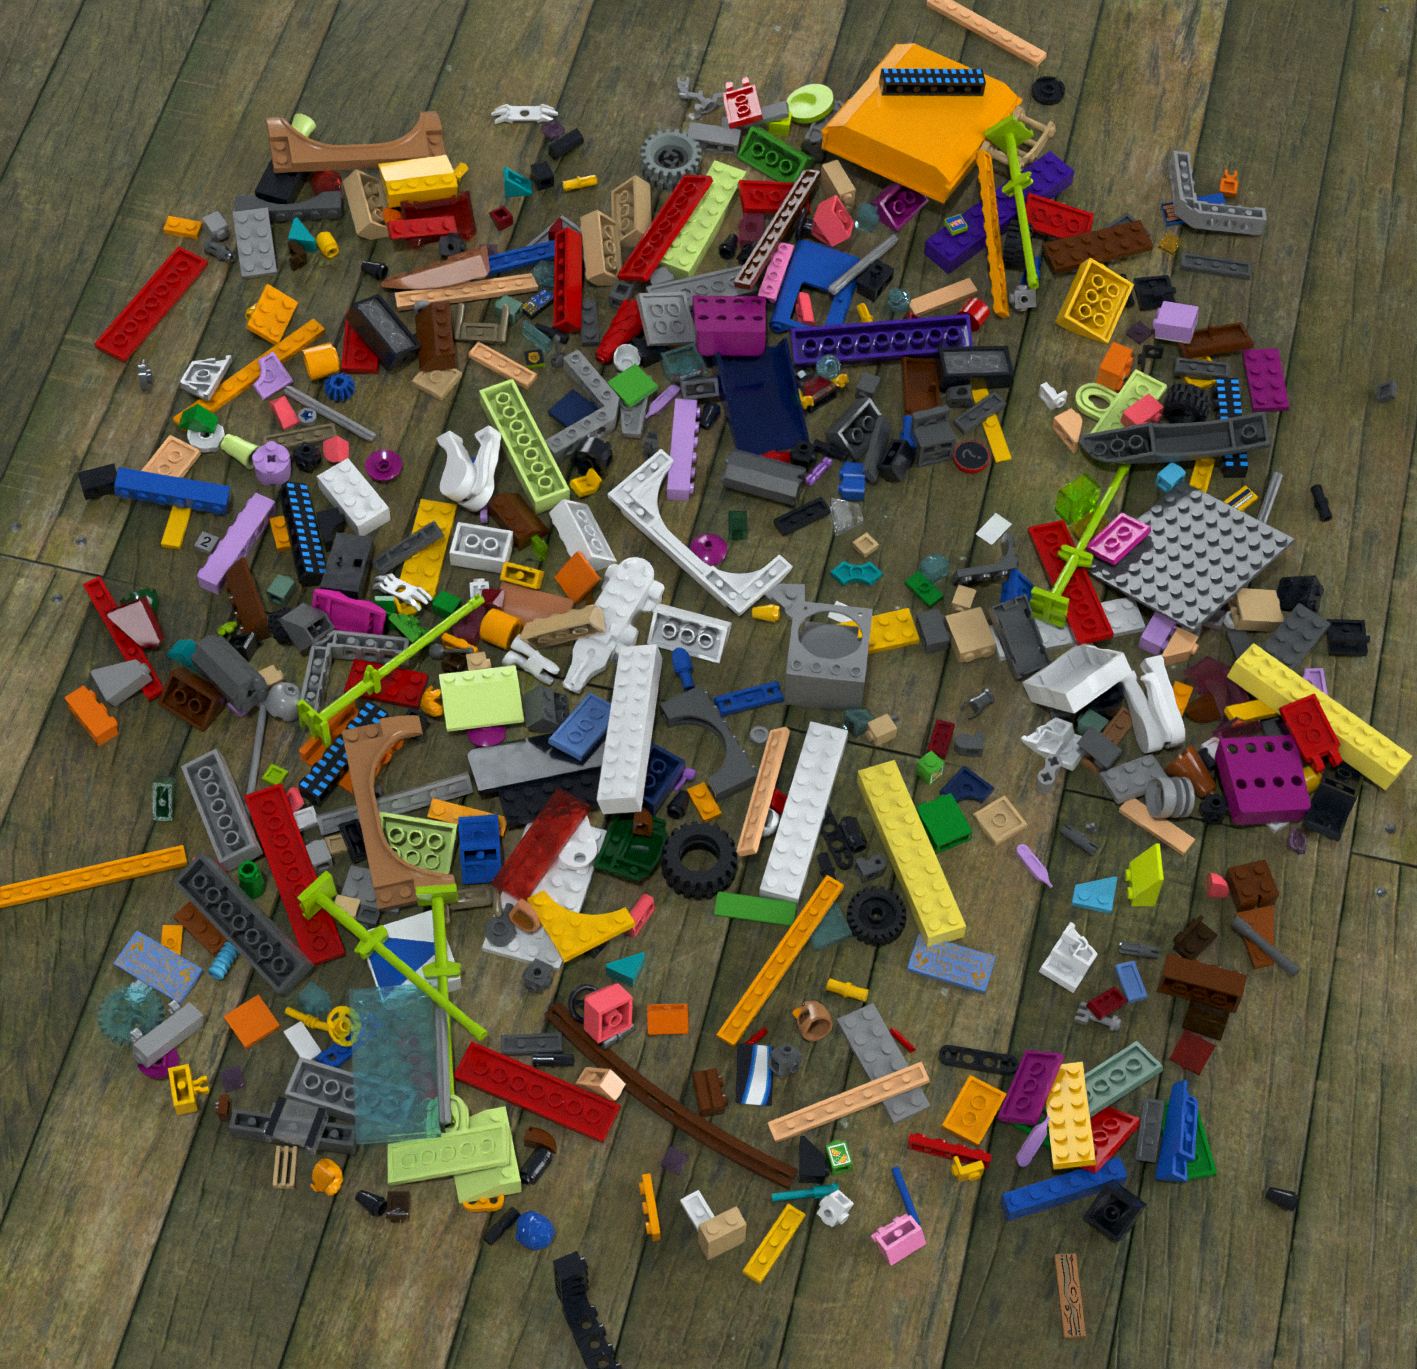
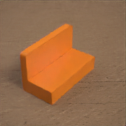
[647,1003,689,1035]

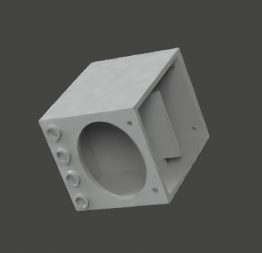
[784,600,873,713]

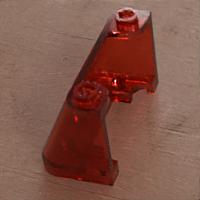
[400,191,477,248]

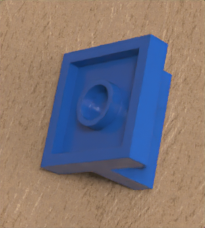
[1000,569,1036,618]

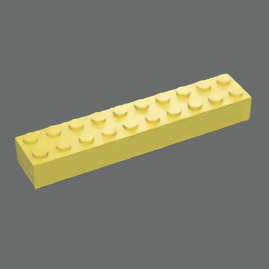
[1227,643,1412,791]
[857,760,966,947]

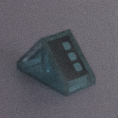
[843,709,875,739]

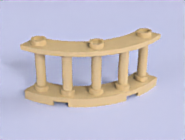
[980,105,1056,171]

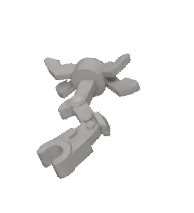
[677,77,723,120]

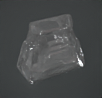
[829,498,864,536]

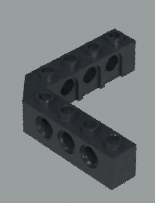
[553,1251,622,1369]

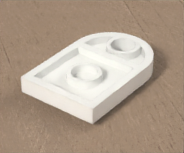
[548,810,597,870]

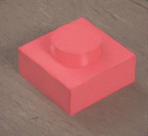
[286,787,304,812]

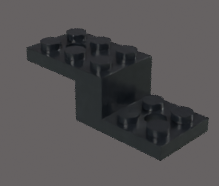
[1302,760,1365,842]

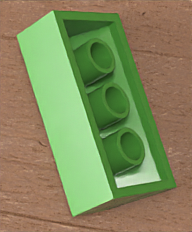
[736,126,815,183]

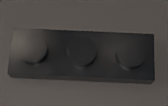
[773,497,831,537]

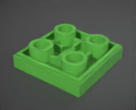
[607,363,658,408]
[388,613,435,646]

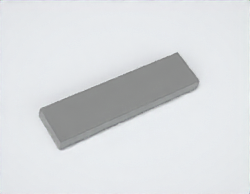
[722,101,789,130]

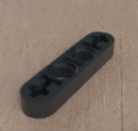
[821,806,854,870]
[938,1045,1019,1076]

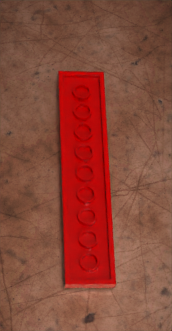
[244,783,345,966]

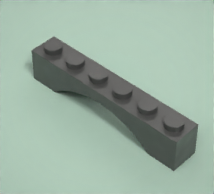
[235,191,342,222]

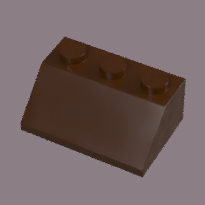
[487,492,550,552]
[158,667,227,732]

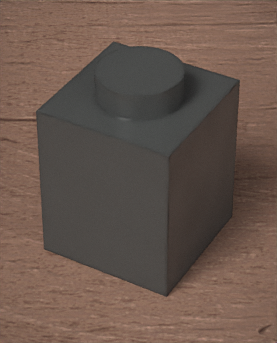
[855,372,881,401]

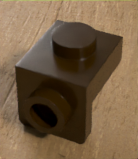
[288,239,307,271]
[441,653,467,673]
[386,1191,409,1223]

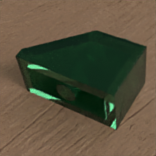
[152,776,177,821]

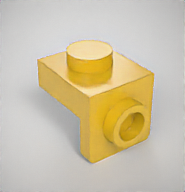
[569,468,602,498]
[394,596,422,616]
[950,1156,984,1183]

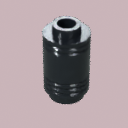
[838,816,867,853]
[519,1147,553,1185]

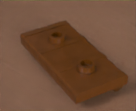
[1174,322,1254,359]
[900,356,940,416]

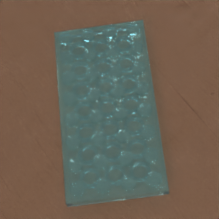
[349,983,441,1145]

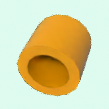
[302,342,340,381]
[480,608,523,651]

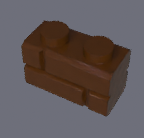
[692,1068,728,1118]

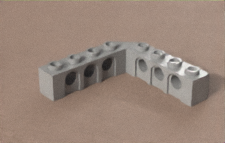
[1168,151,1267,236]
[545,350,620,464]
[300,630,411,713]

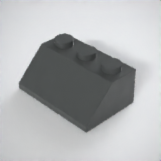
[824,397,882,461]

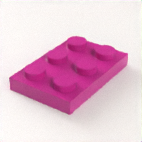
[1086,513,1151,565]

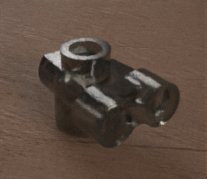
[800,139,828,164]

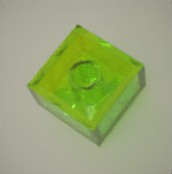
[1054,472,1101,526]

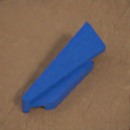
[1155,1080,1198,1182]

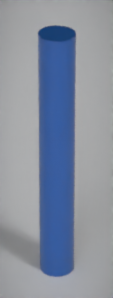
[891,1166,921,1225]

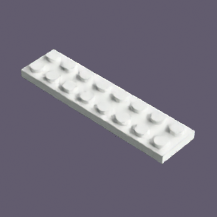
[990,597,1145,661]

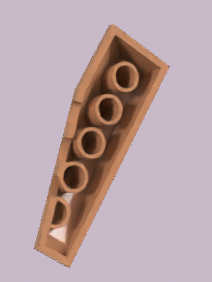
[381,245,490,289]

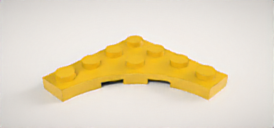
[527,890,636,963]

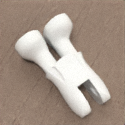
[502,634,560,685]

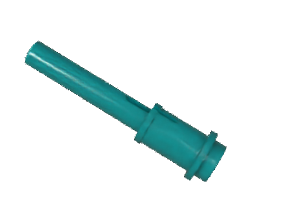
[771,1182,839,1202]

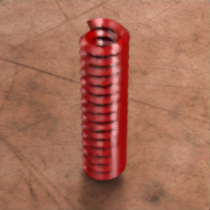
[744,1026,768,1045]
[889,1028,916,1053]

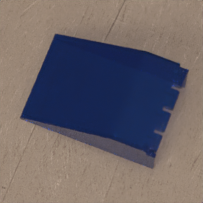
[711,338,810,455]

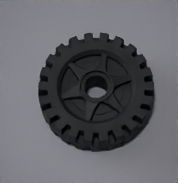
[847,886,906,947]

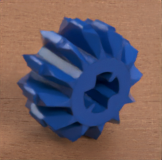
[324,372,355,402]

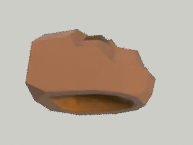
[508,899,540,932]

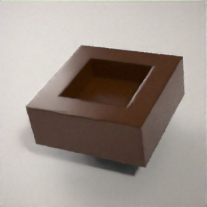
[215,1094,231,1122]

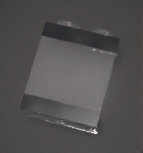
[263,1096,329,1155]

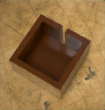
[1224,859,1279,913]

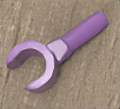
[674,768,696,792]

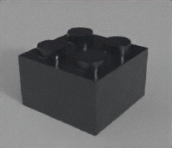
[1084,1179,1147,1243]

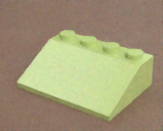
[439,665,524,732]
[379,812,459,874]
[445,1106,522,1204]

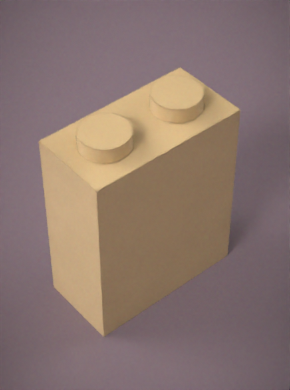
[820,160,856,214]
[1228,588,1284,632]
[945,607,996,663]
[698,1206,747,1260]

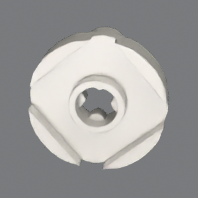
[187,423,225,453]

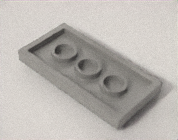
[233,207,278,279]

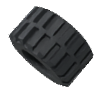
[1002,220,1034,267]
[1162,383,1211,424]

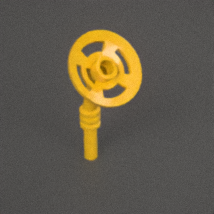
[285,1006,362,1047]

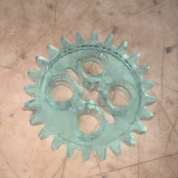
[97,982,165,1047]

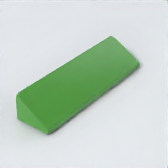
[714,891,797,927]

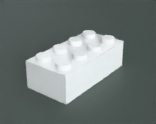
[317,458,391,536]

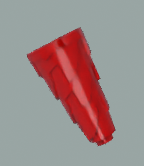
[595,298,644,364]

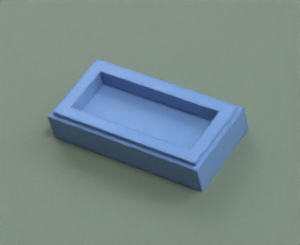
[1114,960,1148,1004]

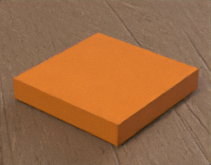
[554,551,601,605]
[224,994,281,1050]

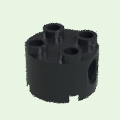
[571,435,613,477]
[1083,683,1124,720]

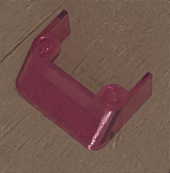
[1183,656,1262,739]

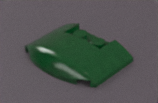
[593,812,667,882]

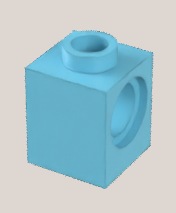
[1155,462,1186,494]

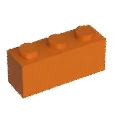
[64,685,118,747]

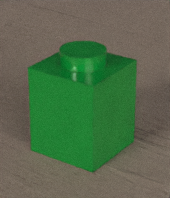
[431,590,462,619]

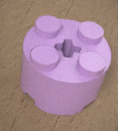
[252,441,292,486]

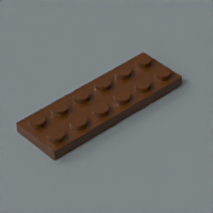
[1042,220,1153,274]

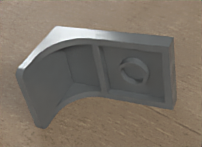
[951,532,1019,586]

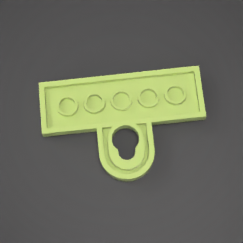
[1075,369,1167,464]
[388,1094,509,1186]

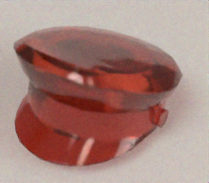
[311,170,342,195]

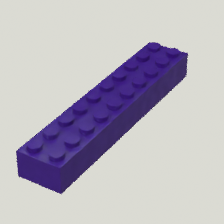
[924,151,1074,275]
[789,314,973,369]

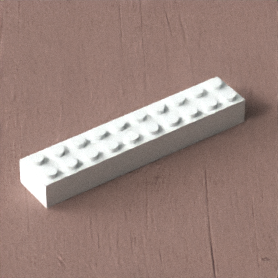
[597,644,663,814]
[759,721,848,910]

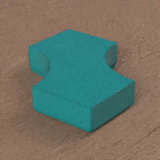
[830,561,883,587]

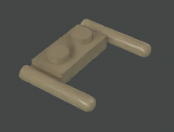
[453,303,510,343]
[444,886,502,924]

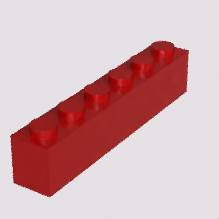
[553,227,582,334]

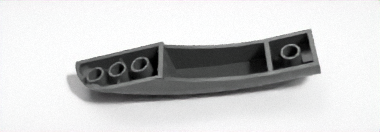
[1079,412,1271,464]

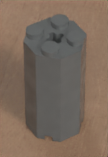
[721,449,806,506]
[190,635,268,712]

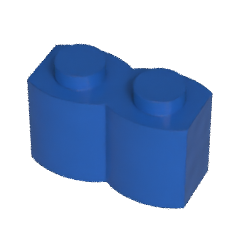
[838,462,865,501]

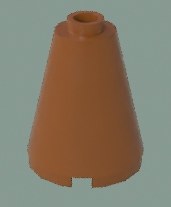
[1164,745,1217,799]

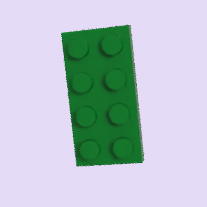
[1161,1096,1217,1183]

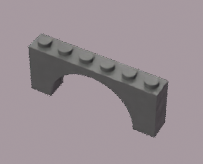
[660,685,758,803]

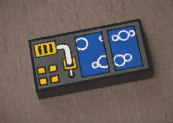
[523,286,554,320]

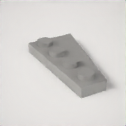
[617,373,653,439]

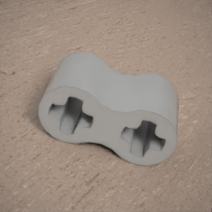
[1036,754,1062,794]

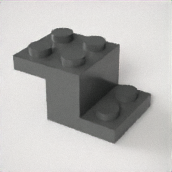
[910,405,956,468]

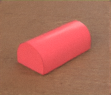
[794,292,815,327]
[625,894,655,938]

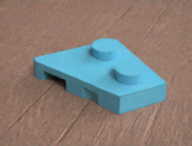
[1071,876,1118,914]

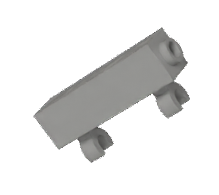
[130,1000,204,1068]

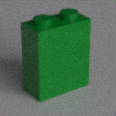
[916,793,973,854]

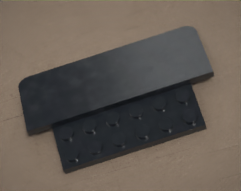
[467,732,607,828]

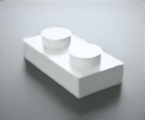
[680,1190,715,1232]

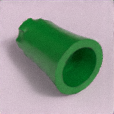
[238,860,267,899]

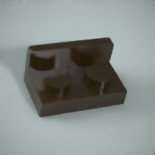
[1173,915,1218,960]
[1182,998,1230,1041]

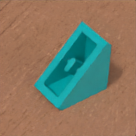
[503,166,532,198]
[288,217,317,253]
[167,639,200,673]
[605,952,645,987]

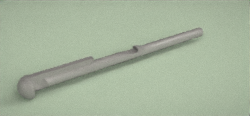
[244,699,267,819]

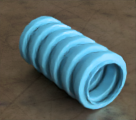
[208,942,239,980]

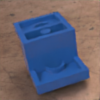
[458,814,502,884]

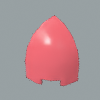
[323,436,349,463]
[1206,872,1229,898]

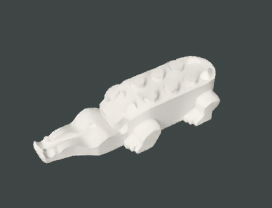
[562,557,665,693]

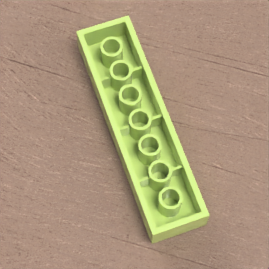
[657,160,746,280]
[479,379,570,514]

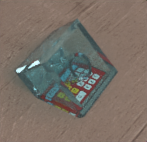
[661,343,708,383]

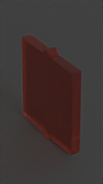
[1169,1030,1215,1076]

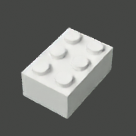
[449,522,514,573]

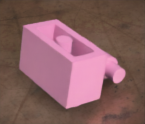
[870,1214,927,1266]

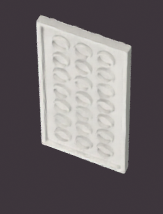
[482,817,607,972]

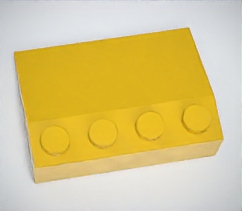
[378,155,458,208]
[1055,258,1134,344]

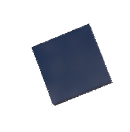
[548,389,599,428]

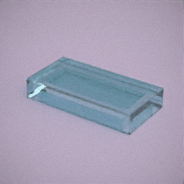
[522,320,552,354]

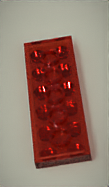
[491,788,591,902]

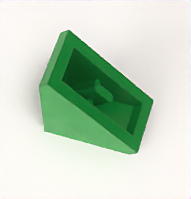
[178,404,219,434]

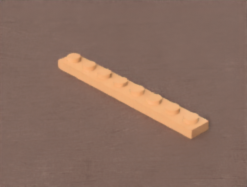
[926,0,1047,67]
[395,273,538,311]
[736,727,790,857]
[768,1062,930,1143]

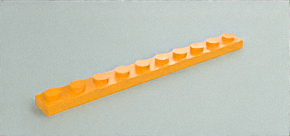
[976,149,1010,319]
[173,318,326,433]
[0,845,188,909]
[716,875,844,1047]

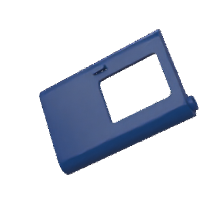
[769,240,861,333]

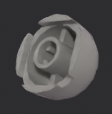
[265,682,302,721]

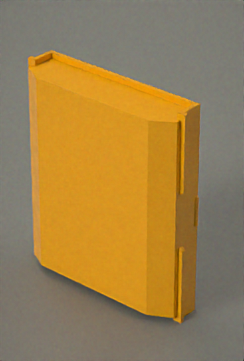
[820,43,1023,204]

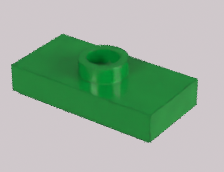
[904,571,944,609]
[375,596,396,630]

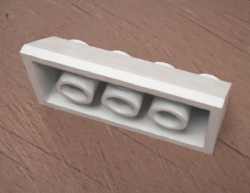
[549,499,617,571]
[647,603,732,663]

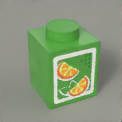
[915,751,945,785]
[825,1140,853,1176]

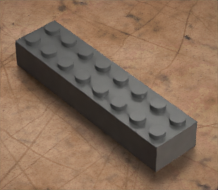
[173,853,315,995]

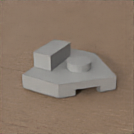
[765,584,805,621]

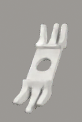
[491,104,558,124]
[372,574,433,611]

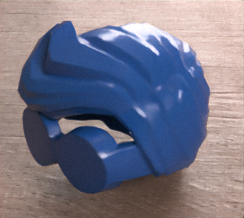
[516,1211,555,1250]

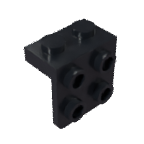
[1276,575,1324,614]

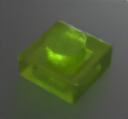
[531,535,548,561]

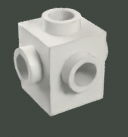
[816,1190,854,1227]

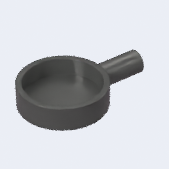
[138,359,152,391]
[485,903,516,947]

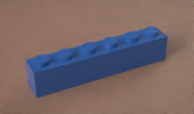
[114,467,230,514]
[1000,1157,1128,1222]

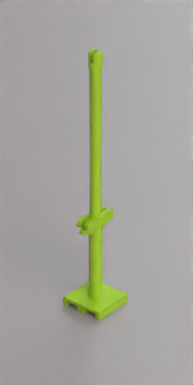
[985,114,1039,290]
[1029,464,1131,628]
[296,593,485,749]
[297,871,487,1041]
[416,884,461,1126]

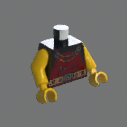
[794,370,849,414]

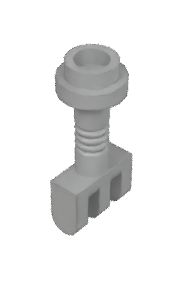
[1074,1002,1122,1032]

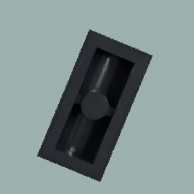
[548,128,584,160]
[338,819,367,863]

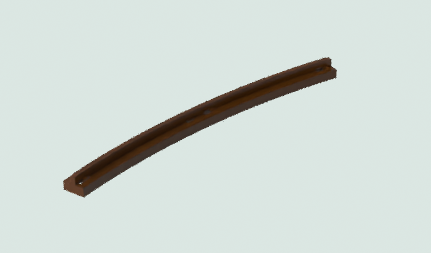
[544,1001,798,1190]

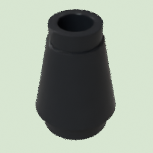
[718,234,738,259]
[361,261,389,280]
[699,402,721,430]
[667,790,690,819]
[1266,1186,1299,1211]
[355,1190,387,1217]

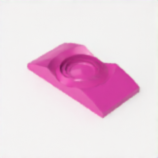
[312,589,386,635]

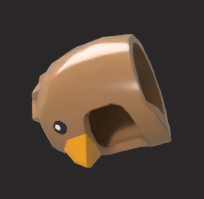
[792,1001,833,1041]

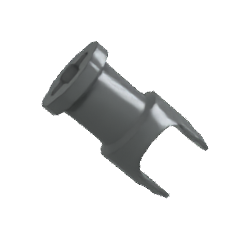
[204,238,237,262]
[642,431,659,461]
[960,688,995,719]

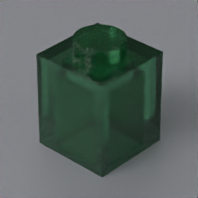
[728,511,747,541]

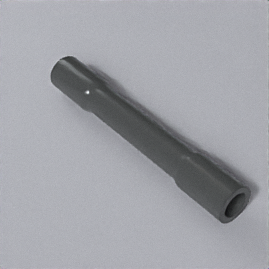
[1231,916,1300,978]

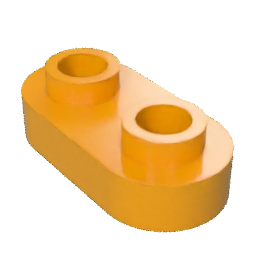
[462,1194,504,1212]

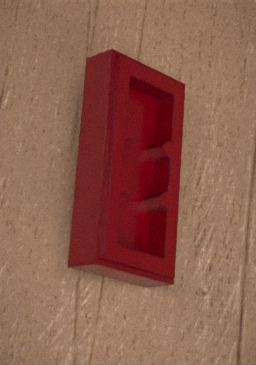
[926,719,955,759]
[1086,986,1128,1021]

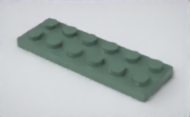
[1042,1041,1163,1118]

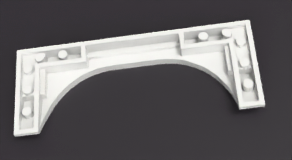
[608,449,793,616]

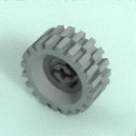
[641,129,702,193]

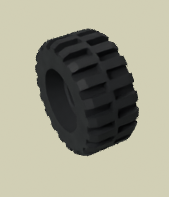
[661,821,737,900]

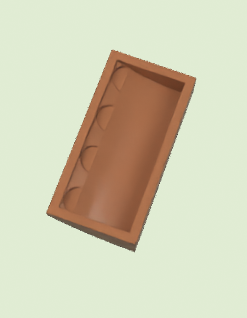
[498,582,575,628]

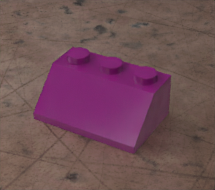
[867,181,929,232]

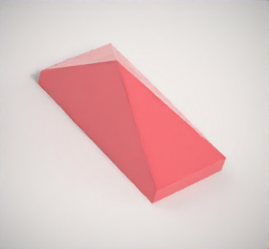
[268,395,300,430]

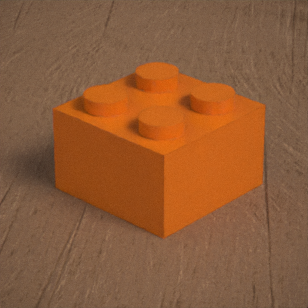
[1096,342,1134,392]

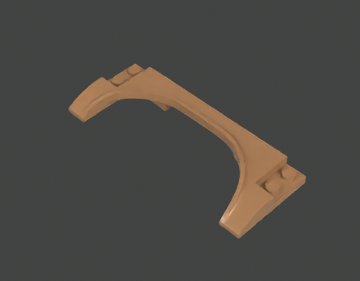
[265,111,446,173]
[342,715,455,912]

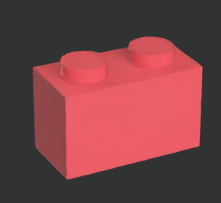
[1120,393,1164,427]

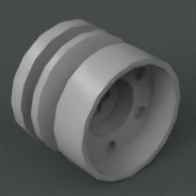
[1145,777,1195,818]

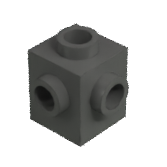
[522,958,554,994]
[768,1042,802,1079]

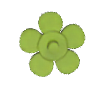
[217,621,238,636]

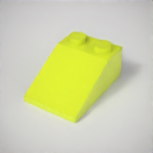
[1125,843,1164,906]

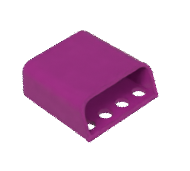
[692,295,766,357]
[1215,735,1311,825]

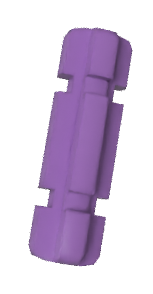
[804,457,832,486]

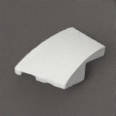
[1021,718,1084,771]
[1039,922,1098,993]

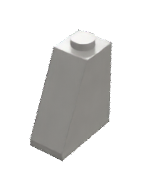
[90,660,152,707]

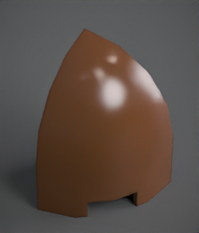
[1186,693,1221,723]
[632,806,653,836]
[524,1126,557,1154]

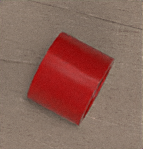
[957,298,990,332]

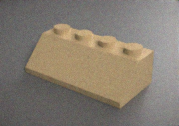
[343,169,389,240]
[611,175,652,247]
[580,210,624,286]
[520,605,606,650]

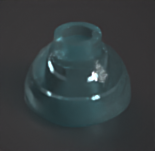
[887,288,911,312]
[817,354,840,380]

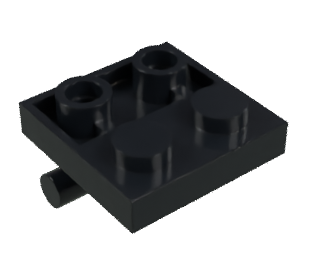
[1133,275,1176,311]
[1326,619,1370,656]

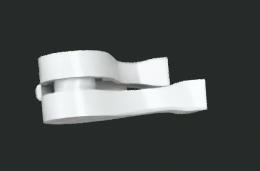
[437,426,501,512]
[1118,655,1185,754]

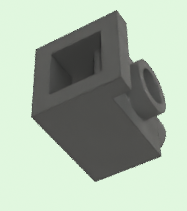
[609,280,634,310]

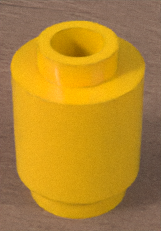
[315,232,339,258]

